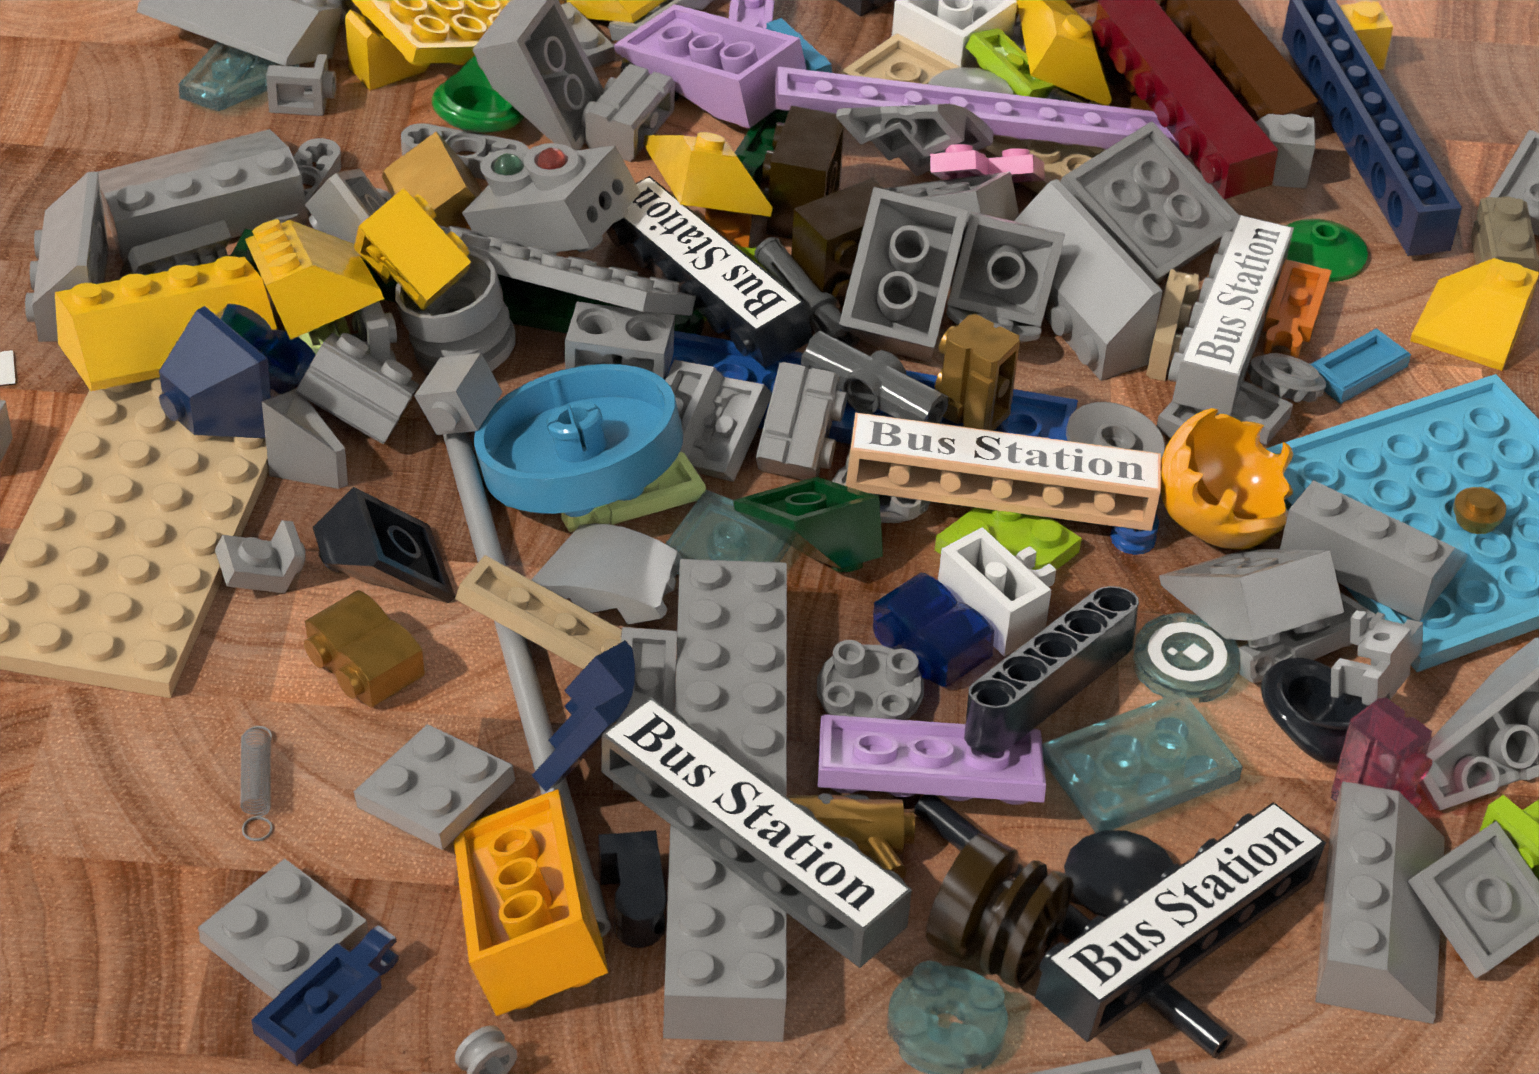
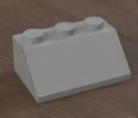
[25,172,109,342]
[838,187,969,362]
[1280,480,1467,622]

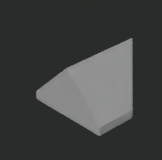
[262,389,348,489]

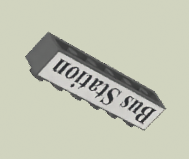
[602,697,912,968]

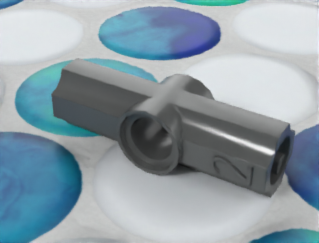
[801,331,949,424]

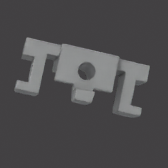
[1331,611,1423,707]

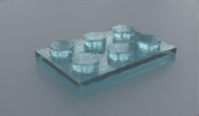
[1042,691,1243,833]

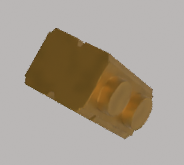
[935,314,1020,431]

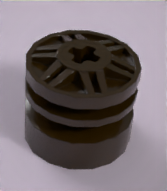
[926,834,1074,989]

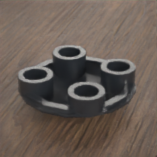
[1064,830,1174,917]

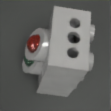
[462,143,641,253]

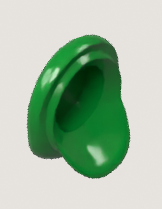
[432,55,525,133]

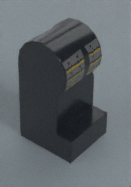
[598,830,666,948]

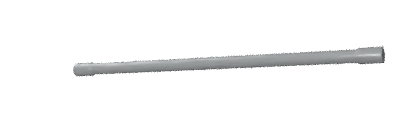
[443,432,611,937]

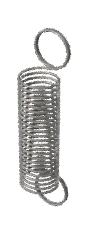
[240,726,273,841]

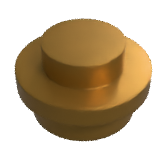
[1453,487,1506,534]

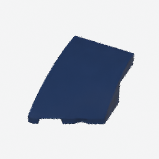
[532,640,635,792]

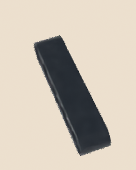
[964,586,1139,753]

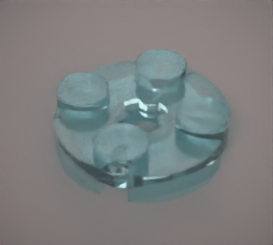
[887,961,1008,1074]

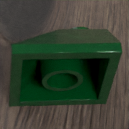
[733,477,883,572]

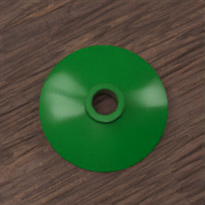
[1286,219,1368,282]

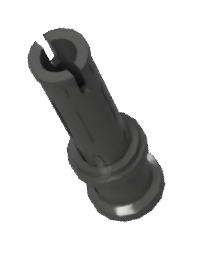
[754,237,860,348]

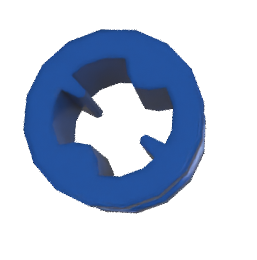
[1110,514,1160,555]

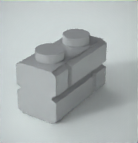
[582,64,675,162]
[295,333,420,444]
[756,362,847,480]

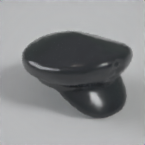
[1261,658,1389,766]

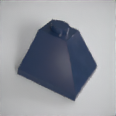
[159,306,271,438]

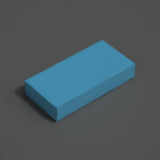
[1310,328,1411,404]

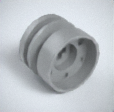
[395,251,515,375]

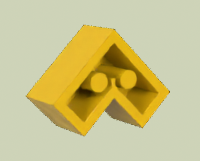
[354,188,471,311]

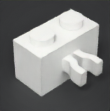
[936,527,1056,656]

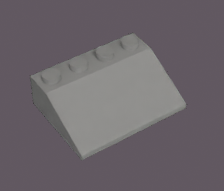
[98,129,308,264]

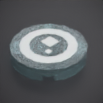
[1133,613,1240,703]

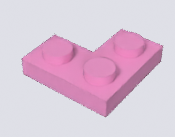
[930,144,1045,183]

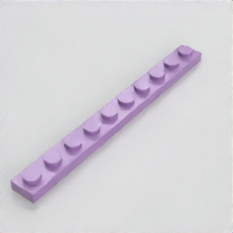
[775,67,1190,158]

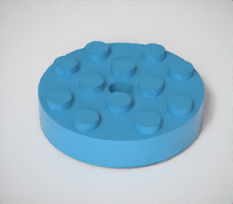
[474,364,684,517]

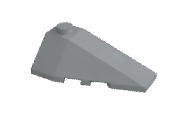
[1408,638,1539,810]

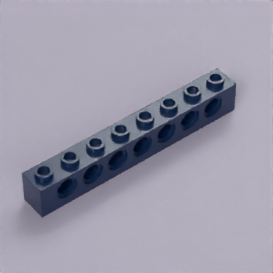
[1282,0,1462,256]

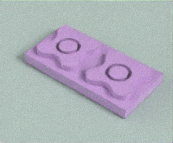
[818,715,1046,805]

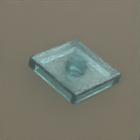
[665,490,791,575]

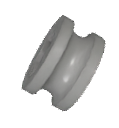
[455,1025,517,1074]

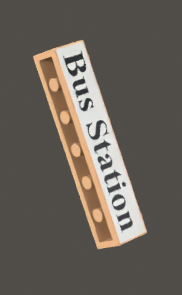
[846,412,1161,531]

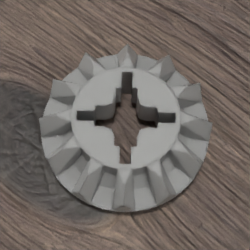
[1247,353,1326,402]

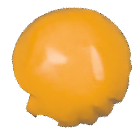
[1160,408,1293,549]

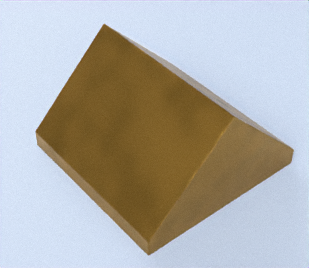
[382,132,482,230]

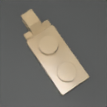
[1146,269,1199,381]

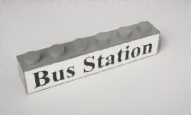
[1168,215,1294,416]

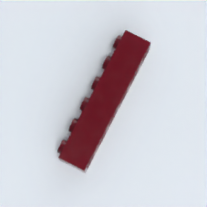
[1092,0,1278,199]

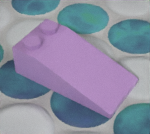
[614,4,807,128]

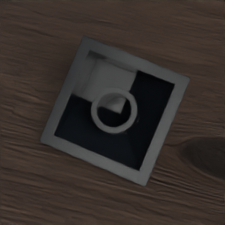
[312,487,456,603]

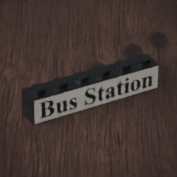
[606,176,813,369]
[1035,802,1326,1043]

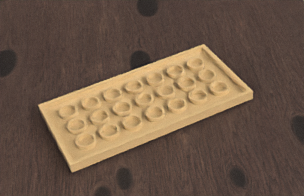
[0,377,288,698]

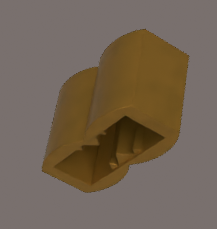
[304,590,425,707]

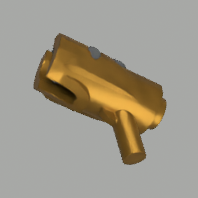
[788,793,915,879]

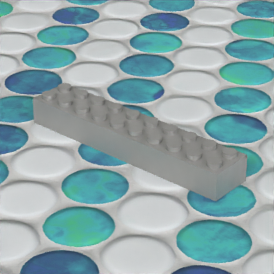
[663,559,787,1042]

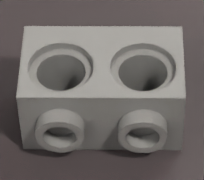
[565,302,675,380]

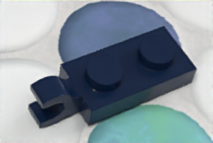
[251,925,399,1066]

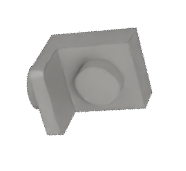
[266,54,336,116]
[215,520,305,593]

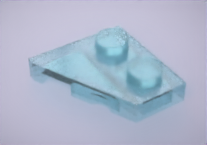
[178,41,299,111]

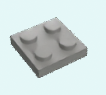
[354,724,515,850]
[1408,821,1539,979]
[198,858,368,1000]

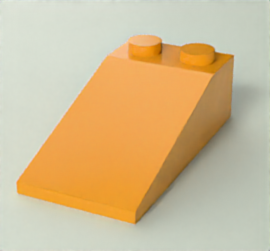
[454,789,608,1017]

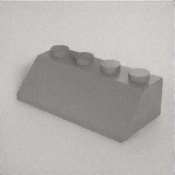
[137,0,343,66]
[1014,179,1162,381]
[1315,781,1445,1024]

